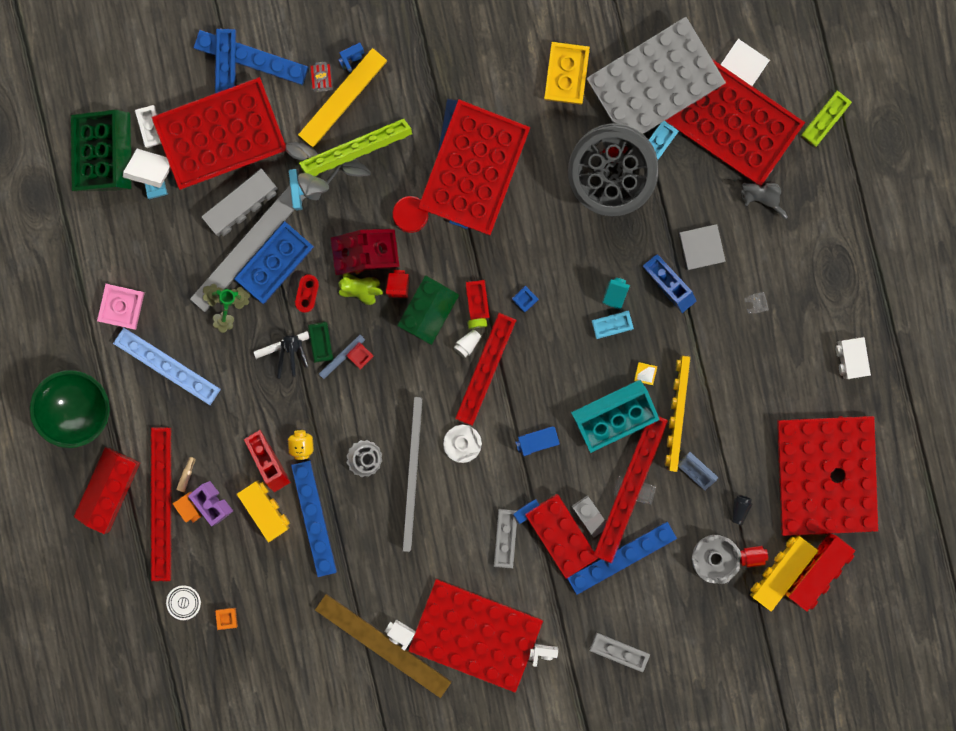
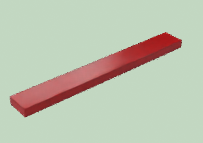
[593,416,668,563]
[151,428,171,581]

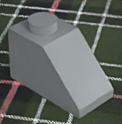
[572,496,606,538]

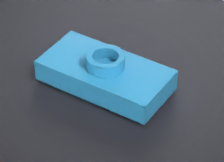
[289,169,304,210]
[592,311,634,339]

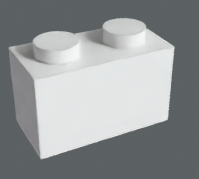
[836,337,871,379]

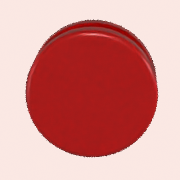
[393,196,428,233]

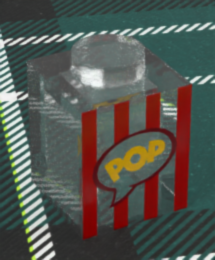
[311,62,333,92]

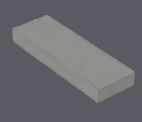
[494,509,517,568]
[589,632,650,672]

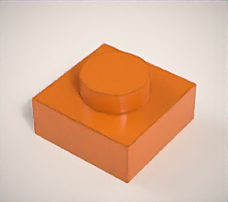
[215,608,238,630]

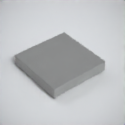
[679,224,726,270]

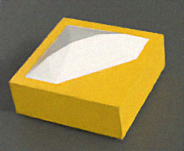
[634,362,657,385]

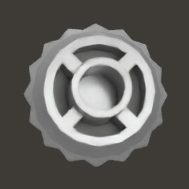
[347,440,382,477]

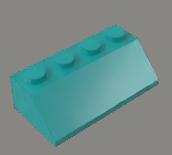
[571,380,660,453]

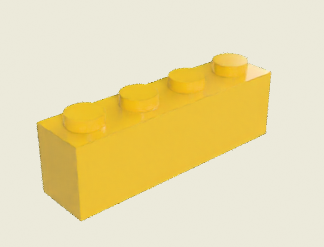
[750,535,818,612]

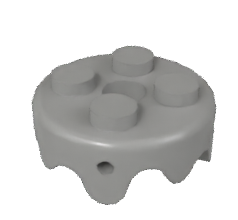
[692,535,741,584]

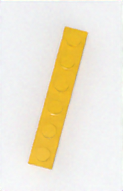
[665,356,690,472]

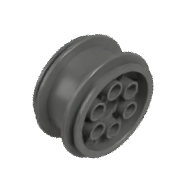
[568,124,658,216]

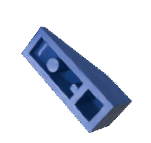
[643,254,697,313]

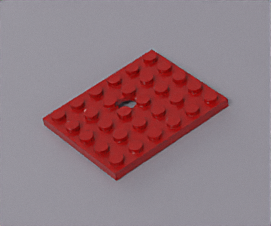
[777,416,878,536]

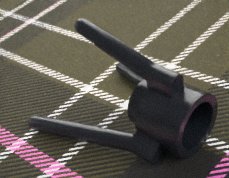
[277,335,309,379]

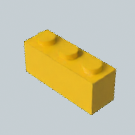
[237,480,290,542]

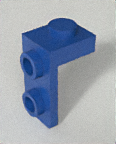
[516,426,560,456]

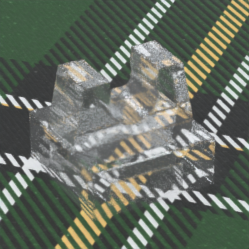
[744,292,769,314]

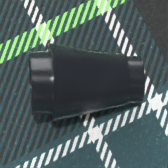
[732,495,753,525]

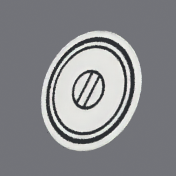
[166,586,201,620]

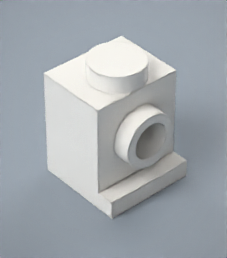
[384,620,416,651]

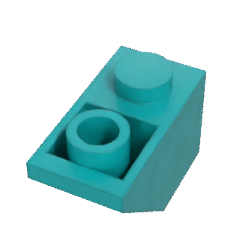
[602,277,630,309]

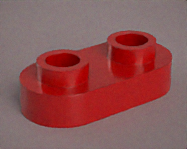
[295,275,319,313]

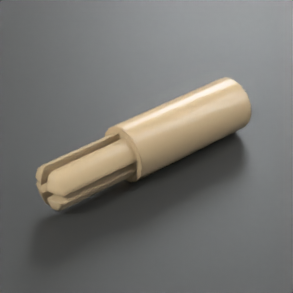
[176,457,196,492]

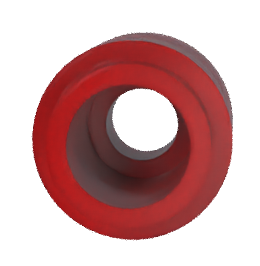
[740,546,768,567]

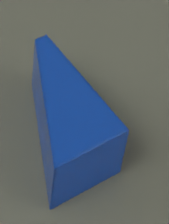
[513,499,539,524]

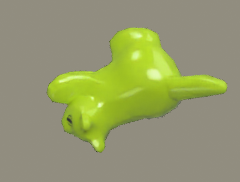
[339,273,383,305]

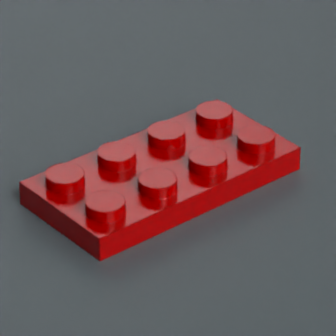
[525,493,598,579]

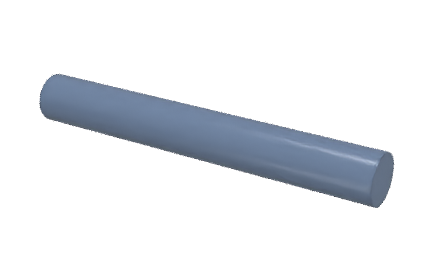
[319,335,365,379]

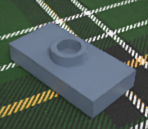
[678,452,718,490]

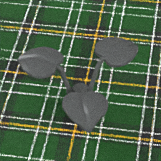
[286,142,371,200]

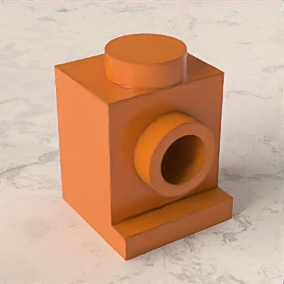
[173,492,202,523]

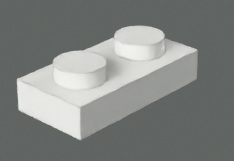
[135,105,161,148]

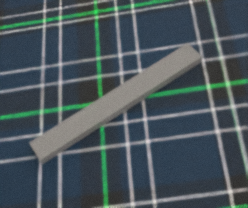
[190,185,306,312]
[403,397,423,552]

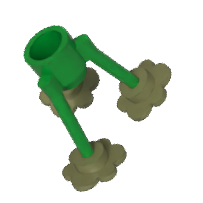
[202,284,251,333]

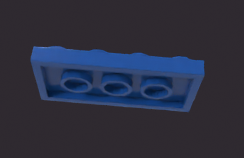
[234,222,314,304]

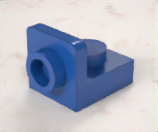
[338,43,365,73]

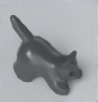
[741,183,788,219]

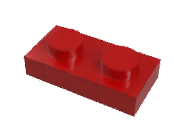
[466,280,490,320]

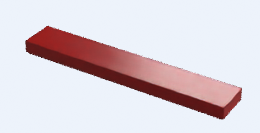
[455,313,516,426]

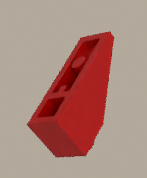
[386,270,409,298]
[244,430,291,492]

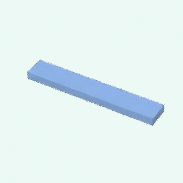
[113,327,221,405]

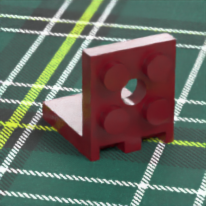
[331,229,400,275]

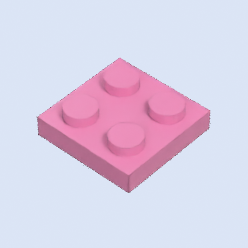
[97,284,145,330]

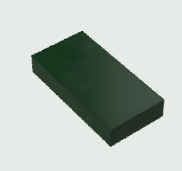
[308,322,334,363]

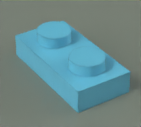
[649,121,679,159]

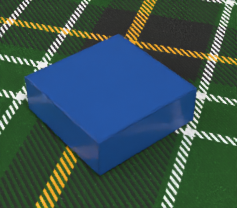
[512,286,539,313]

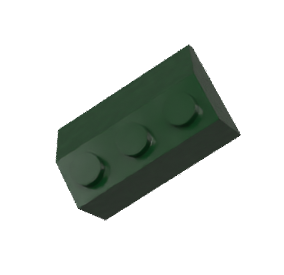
[398,275,459,345]

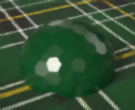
[30,370,110,448]

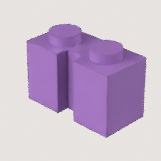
[188,481,233,526]

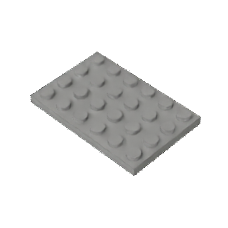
[587,17,726,144]

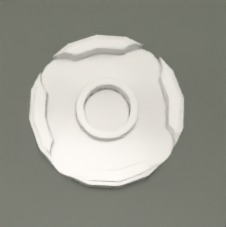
[443,425,482,463]

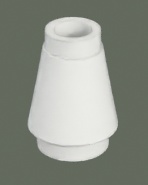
[454,329,481,358]

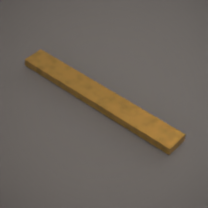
[315,594,452,698]

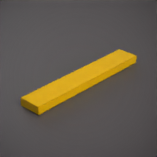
[298,48,387,148]

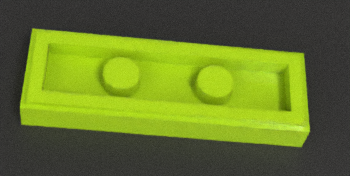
[800,90,852,147]

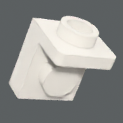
[529,644,558,667]

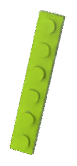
[299,119,412,176]

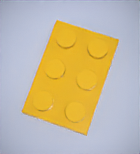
[544,42,590,105]

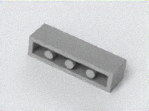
[202,169,278,236]

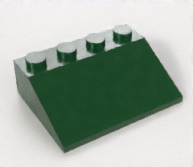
[71,110,131,192]

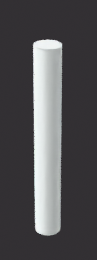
[254,331,310,359]

